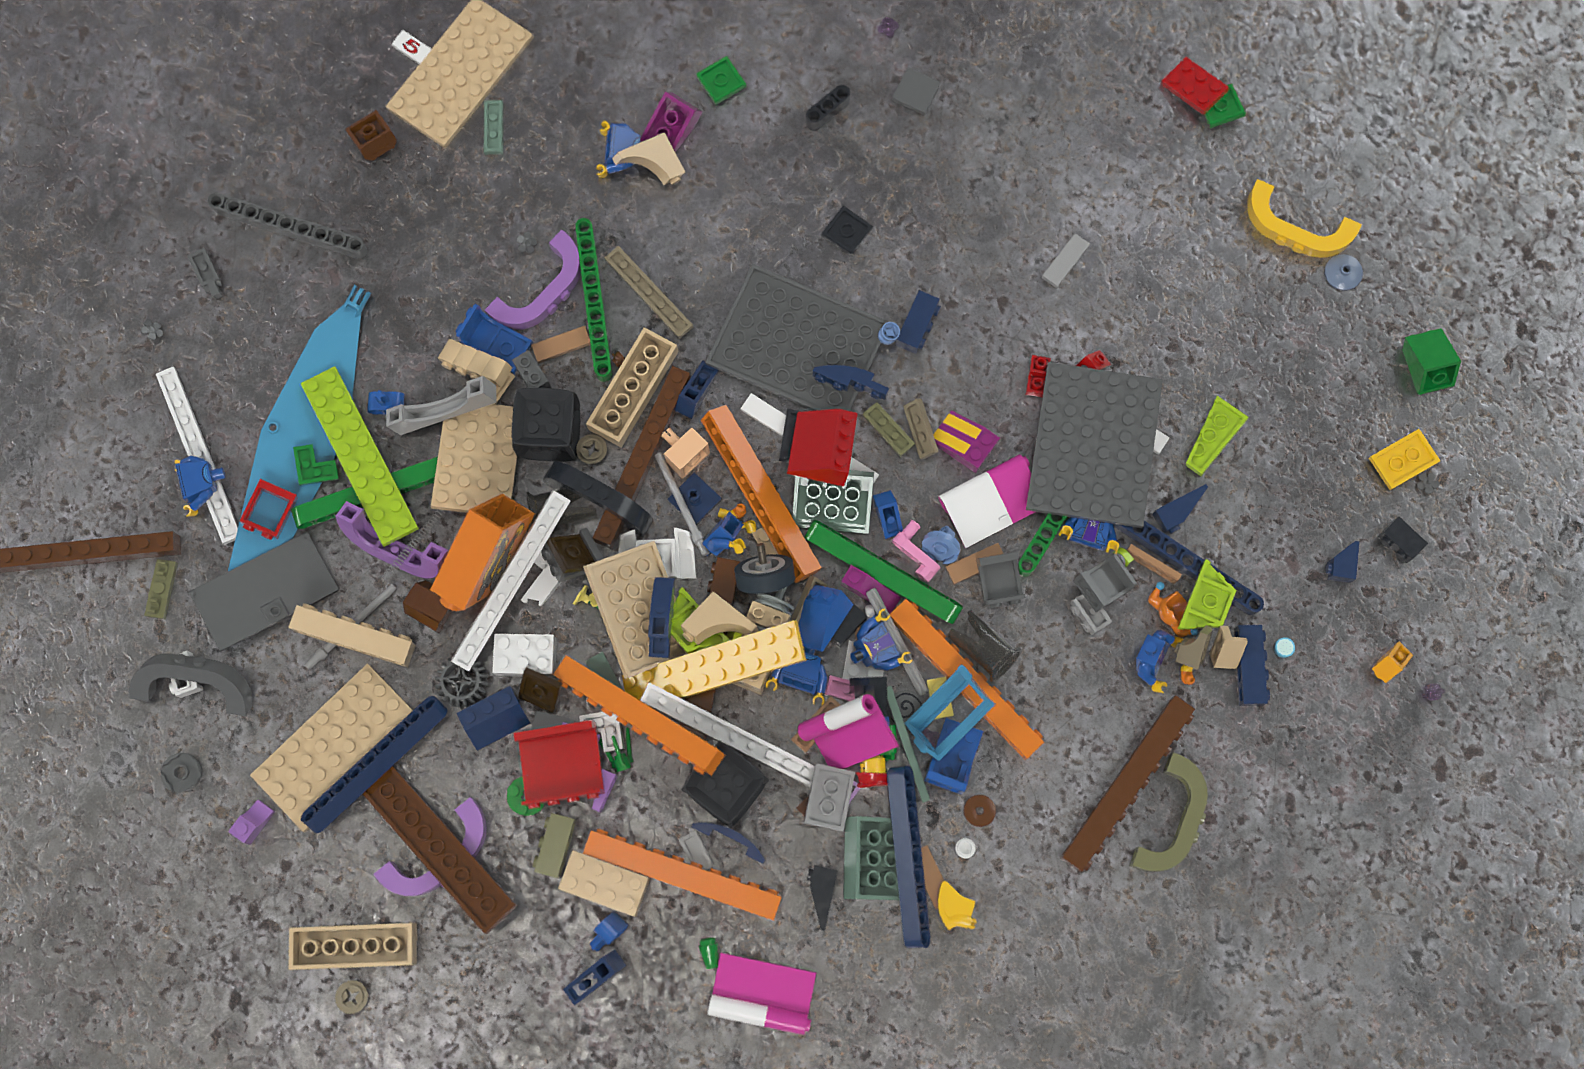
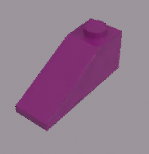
[841,565,901,614]

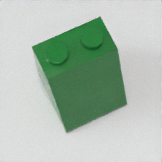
[1402,328,1461,395]

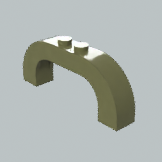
[1129,752,1208,872]

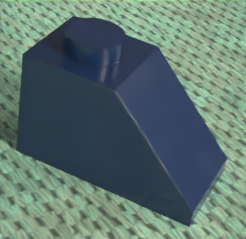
[1325,541,1360,583]

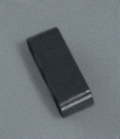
[806,85,850,131]

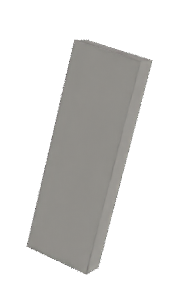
[1042,233,1090,288]

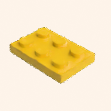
[1369,429,1440,490]

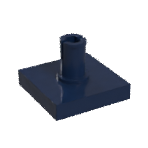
[667,472,722,526]

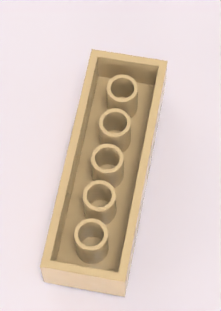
[586,327,679,448]
[288,603,416,668]
[289,923,417,970]

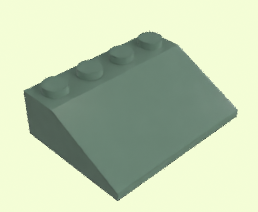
[792,470,874,534]
[844,816,899,900]

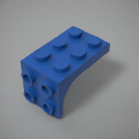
[456,304,533,374]

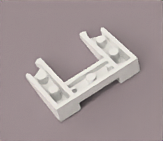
[519,531,562,606]

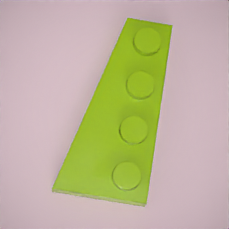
[1186,396,1249,476]

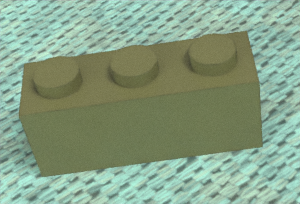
[532,813,577,879]

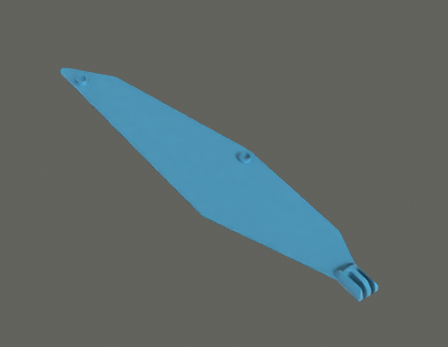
[228,285,371,572]

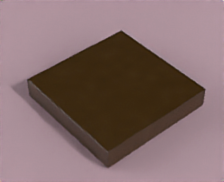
[546,534,595,574]
[518,667,562,713]

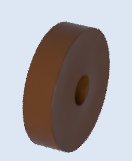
[963,795,996,827]

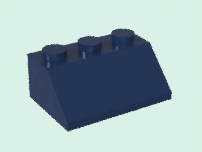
[456,686,531,751]

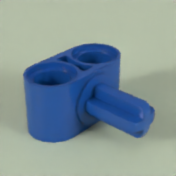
[367,390,405,415]
[590,911,629,951]

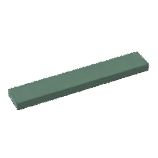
[887,686,930,802]

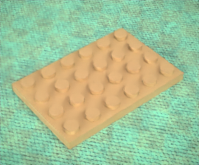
[431,404,517,513]
[583,541,687,679]

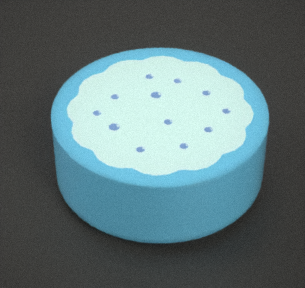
[1274,637,1295,658]

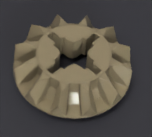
[576,434,607,465]
[335,980,369,1014]

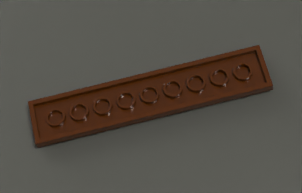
[363,766,517,935]

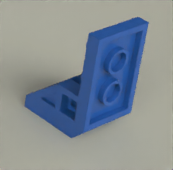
[924,718,983,795]

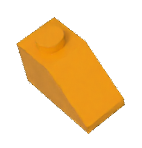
[1372,641,1413,683]

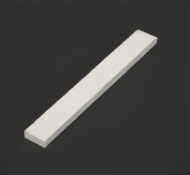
[741,393,879,484]

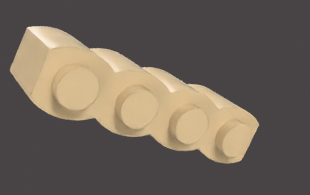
[438,339,512,387]

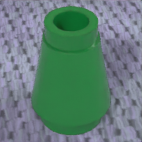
[698,937,718,969]

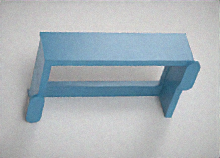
[904,665,995,761]

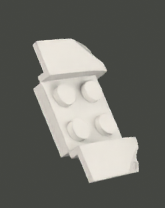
[618,528,697,580]

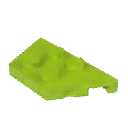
[1178,559,1236,630]
[671,587,730,654]

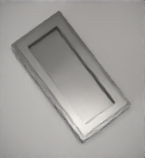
[678,830,714,870]

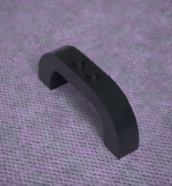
[543,461,653,537]

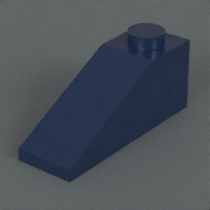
[675,360,719,419]
[1152,484,1208,534]
[563,949,627,1006]

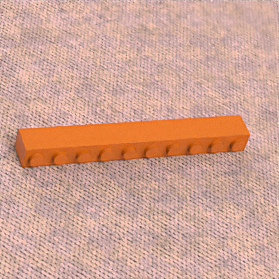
[701,405,822,583]
[890,599,1044,760]
[553,655,725,776]
[583,828,782,921]

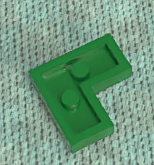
[293,444,339,486]

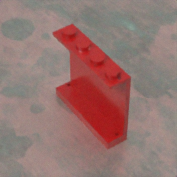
[513,720,605,809]

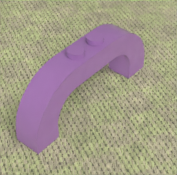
[484,230,581,330]
[336,501,448,578]
[373,797,486,896]

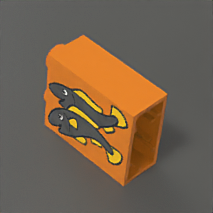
[430,493,535,611]

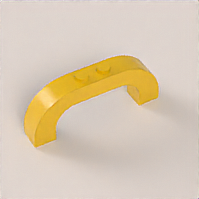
[1247,179,1362,258]

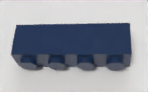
[1234,625,1270,706]

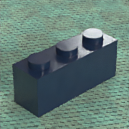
[896,290,941,354]

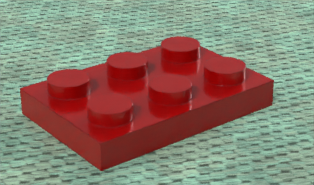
[1161,57,1229,115]

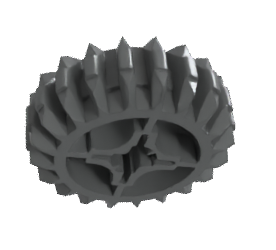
[435,658,489,708]

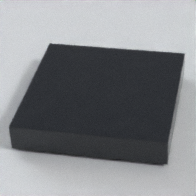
[821,205,873,257]

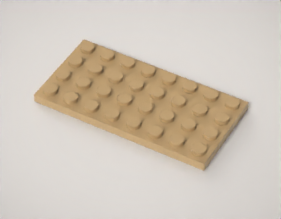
[386,0,534,149]
[250,663,413,832]

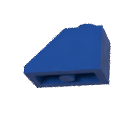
[872,490,903,539]

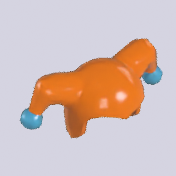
[1148,581,1199,637]

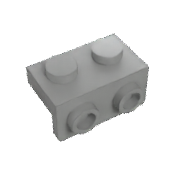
[1070,594,1112,635]

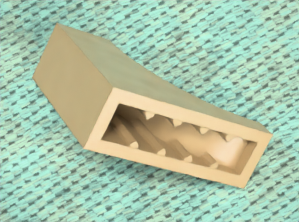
[612,133,685,185]
[681,592,759,645]

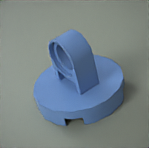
[921,526,961,564]

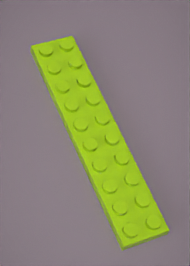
[300,366,419,547]

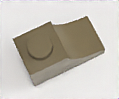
[1174,626,1213,670]

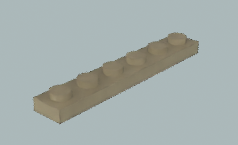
[604,246,693,339]

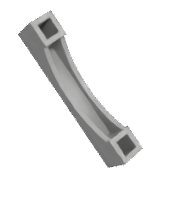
[386,376,497,435]

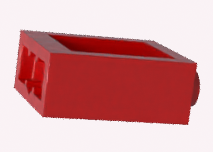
[240,479,298,540]

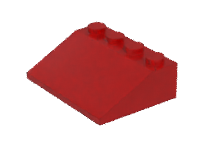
[787,409,858,487]

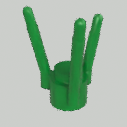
[598,727,634,772]

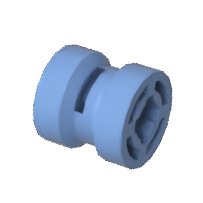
[878,322,900,345]

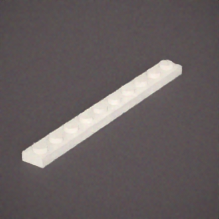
[156,366,238,545]
[451,490,570,671]
[640,683,815,787]

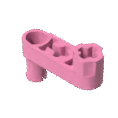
[892,520,941,583]

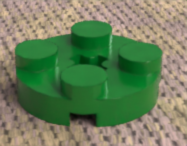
[507,776,545,816]

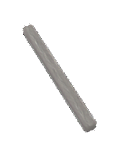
[866,588,929,696]

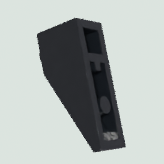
[807,865,838,931]

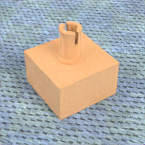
[661,428,710,479]

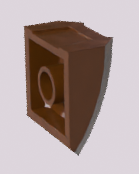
[345,110,397,161]
[403,580,453,634]

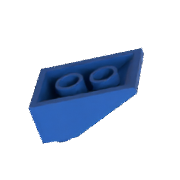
[798,585,854,652]

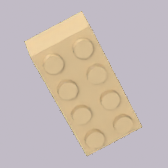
[558,850,650,917]

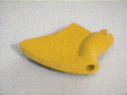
[938,881,977,930]

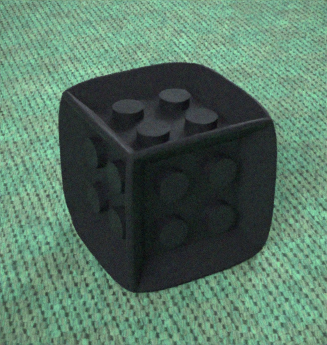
[511,388,581,462]
[682,740,769,829]

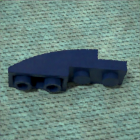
[813,365,889,400]
[648,577,675,658]

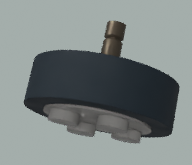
[734,543,795,594]

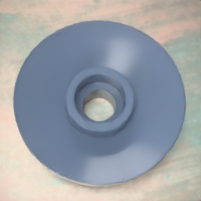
[1325,254,1363,290]

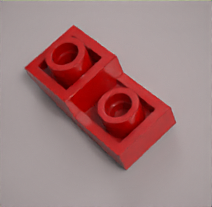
[1026,355,1051,397]

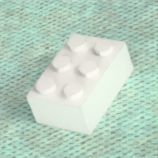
[493,634,557,677]

